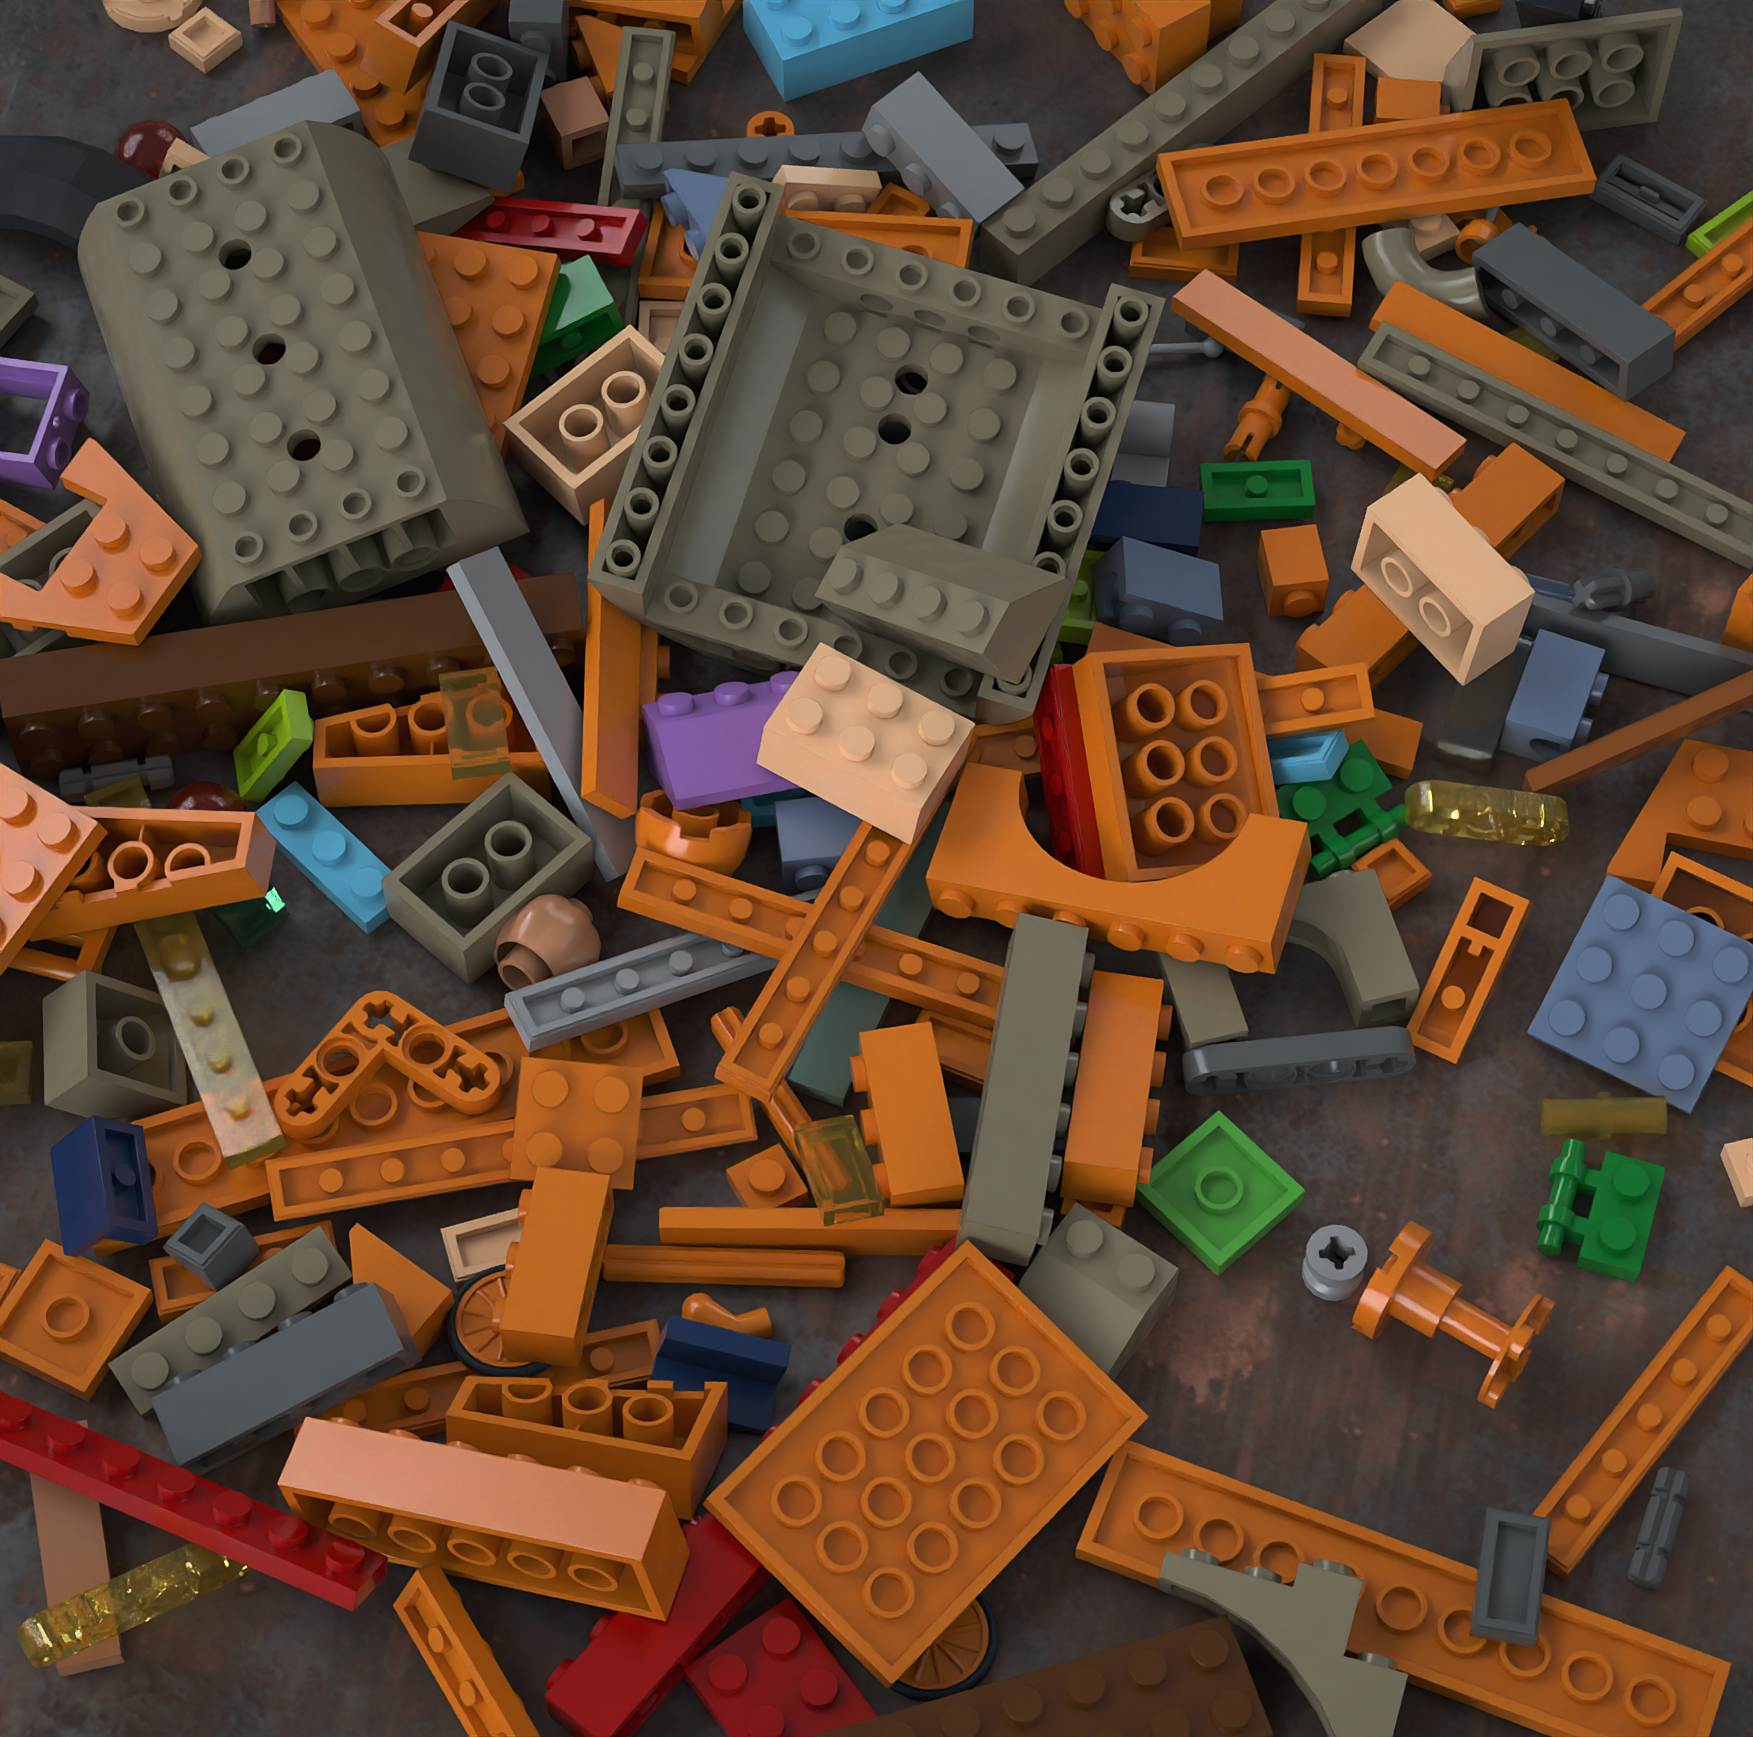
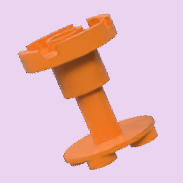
[1352,1220,1556,1409]

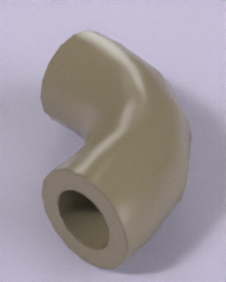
[1361,228,1489,321]

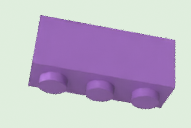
[642,671,800,811]

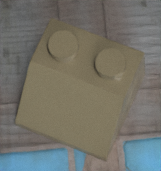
[43,969,187,1119]

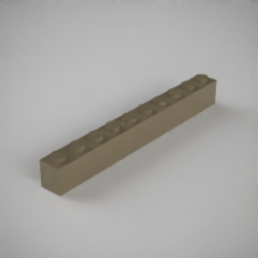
[979,0,1383,287]

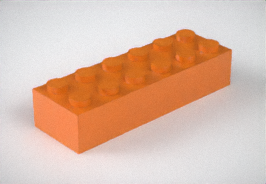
[277,1417,691,1621]

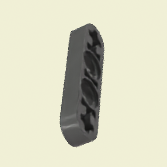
[1180,1026,1416,1096]

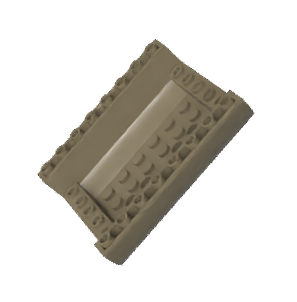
[587,171,1166,725]

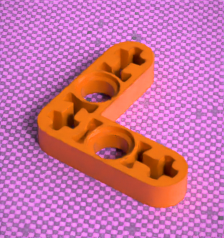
[274,991,503,1139]

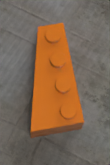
[313,677,552,807]
[29,806,276,942]
[445,1376,728,1520]

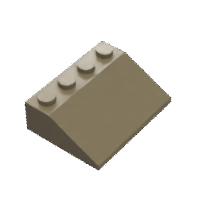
[1440,8,1683,132]

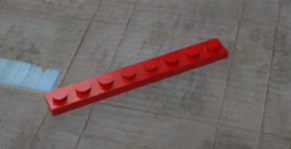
[0,1391,388,1612]

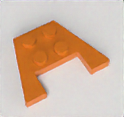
[0,438,203,646]
[1604,739,1753,894]

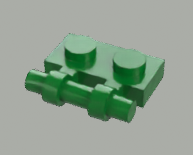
[1275,739,1414,880]
[1536,1139,1666,1284]

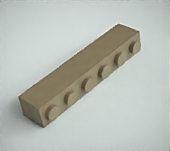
[954,912,1095,1266]

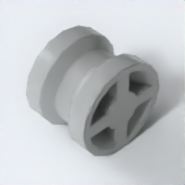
[1302,1224,1368,1301]

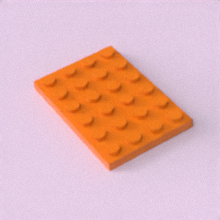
[703,1239,1149,1689]

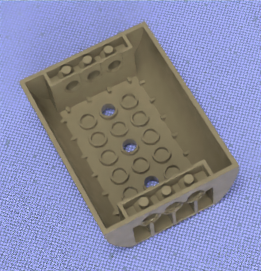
[78,120,530,628]

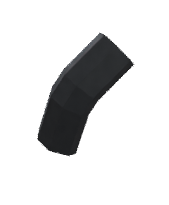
[0,136,157,252]

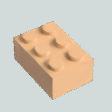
[503,325,665,526]
[1351,472,1536,686]
[756,642,975,845]

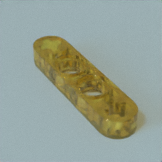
[15,1543,252,1668]

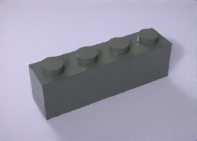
[1472,222,1676,402]
[151,1282,422,1476]

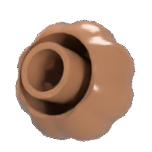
[494,893,601,991]

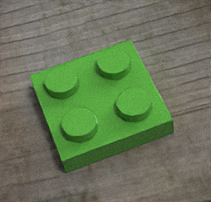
[1135,1110,1306,1277]

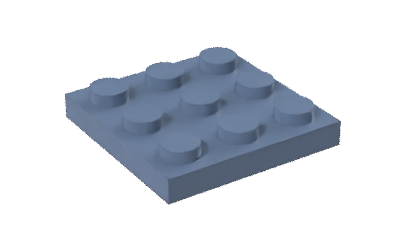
[1527,874,1753,1116]

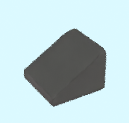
[162,1202,259,1292]

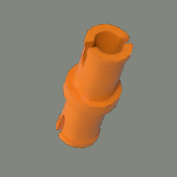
[1222,373,1296,463]

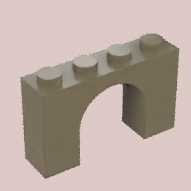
[1145,868,1420,1056]

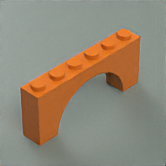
[925,762,1312,974]

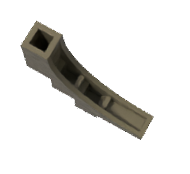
[1159,1548,1408,1737]

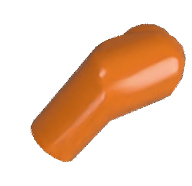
[682,1293,774,1338]

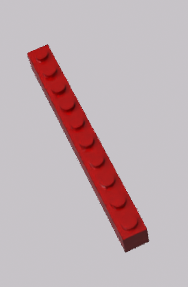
[545,1233,1015,1737]

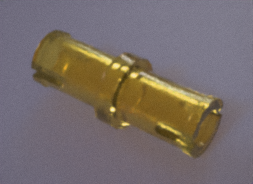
[1541,1092,1667,1140]

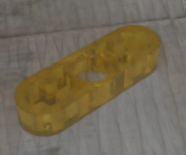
[1405,780,1570,846]

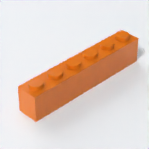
[1295,442,1566,691]

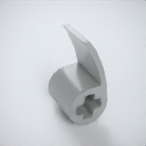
[1111,400,1175,487]

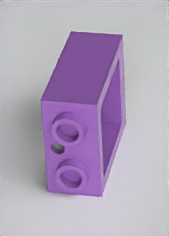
[0,357,90,490]

